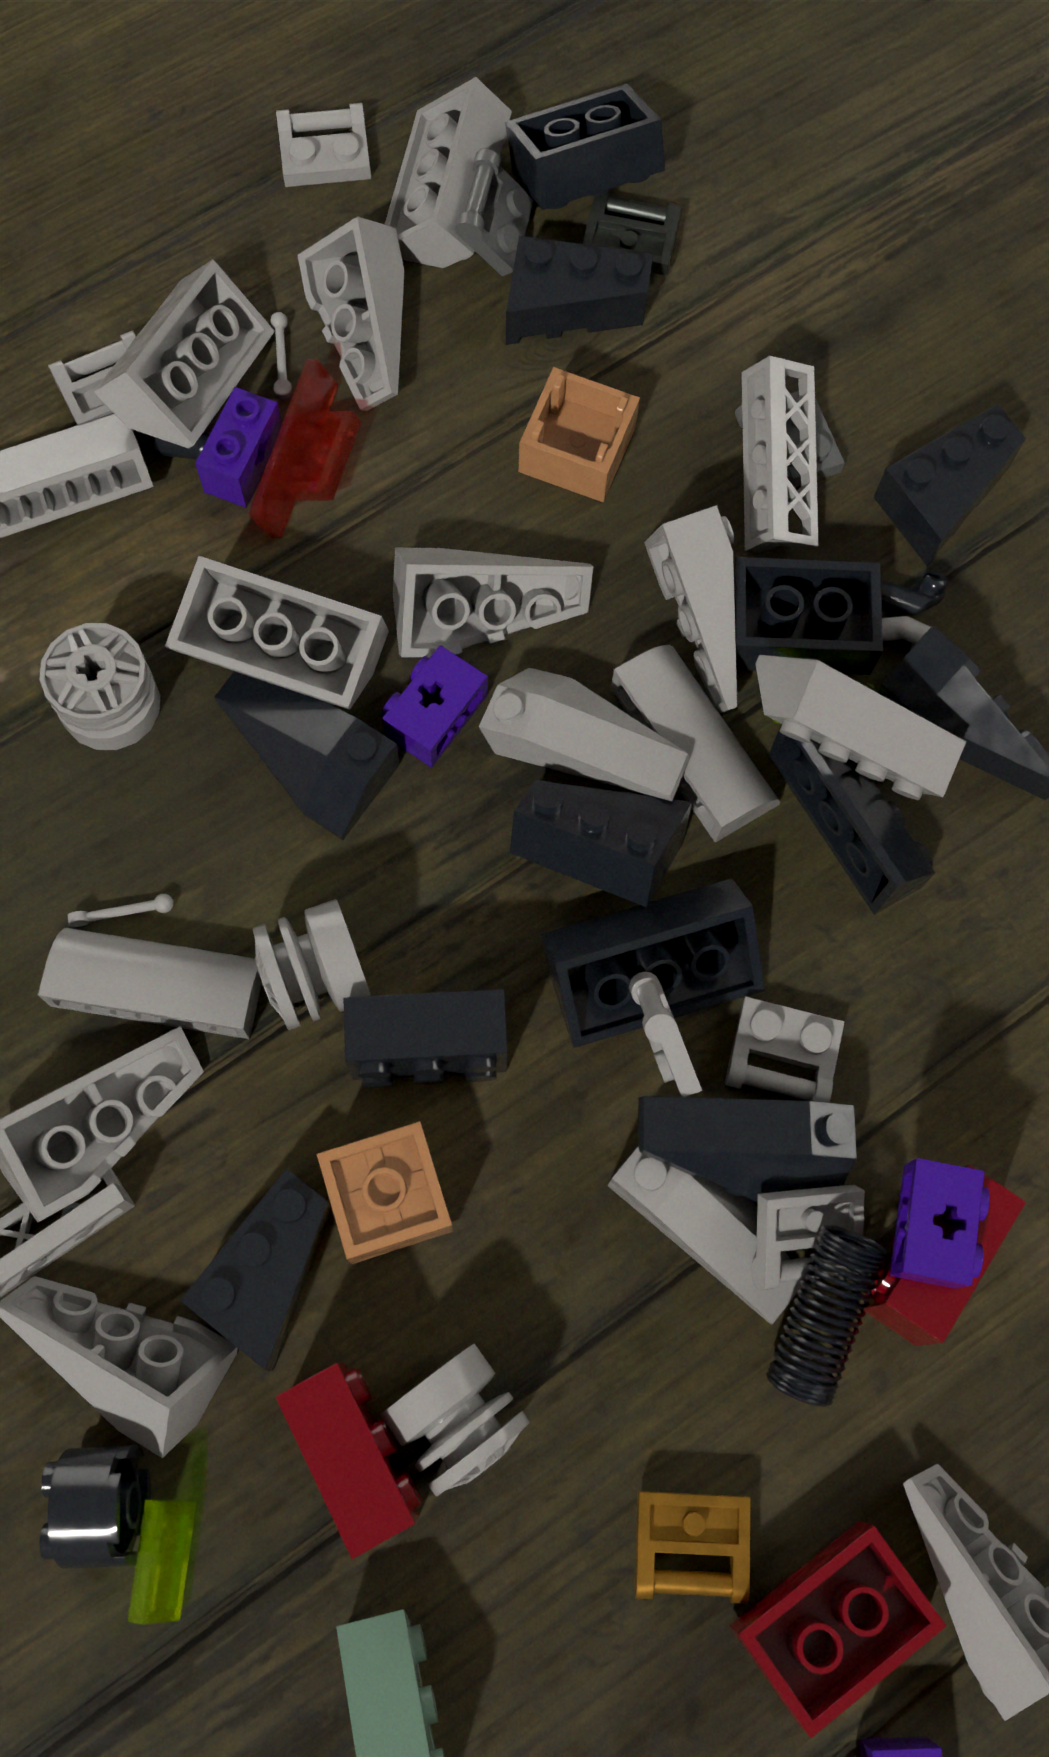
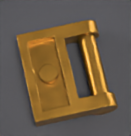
[634,1491,750,1604]

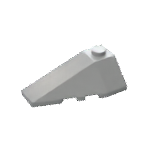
[298,216,404,411]
[644,505,737,713]
[393,547,593,657]
[479,668,690,801]
[0,1026,204,1222]
[608,1146,802,1324]
[0,1276,238,1458]
[903,1464,1049,1721]

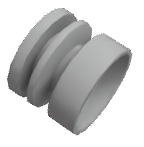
[39,623,161,750]
[253,899,371,1031]
[380,1344,530,1496]

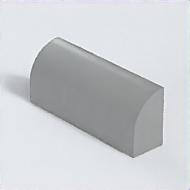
[0,414,154,538]
[611,645,780,843]
[38,928,262,1039]

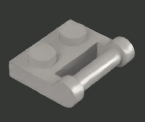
[276,103,371,187]
[48,330,136,425]
[629,972,702,1097]
[725,996,844,1103]
[751,1185,865,1290]

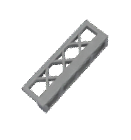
[742,356,819,553]
[0,1168,135,1297]

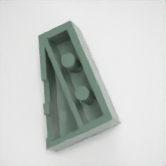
[336,1609,445,1757]

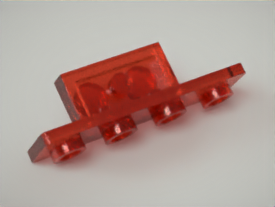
[249,358,361,538]

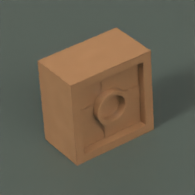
[518,367,640,503]
[317,1121,453,1264]

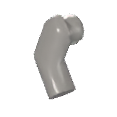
[882,616,931,650]

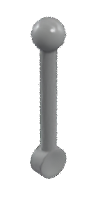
[270,312,293,400]
[68,894,174,927]

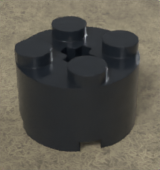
[39,1445,151,1569]

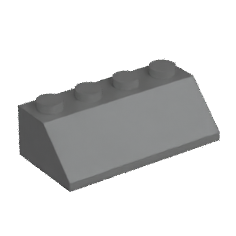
[385,77,512,268]
[94,259,275,448]
[165,556,389,710]
[755,655,966,800]

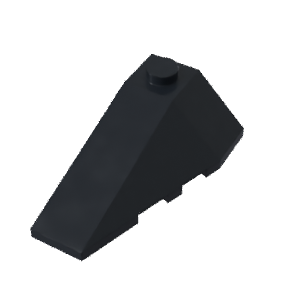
[877,625,1049,800]
[214,671,400,840]
[638,1096,857,1202]

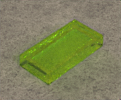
[127,1499,196,1625]

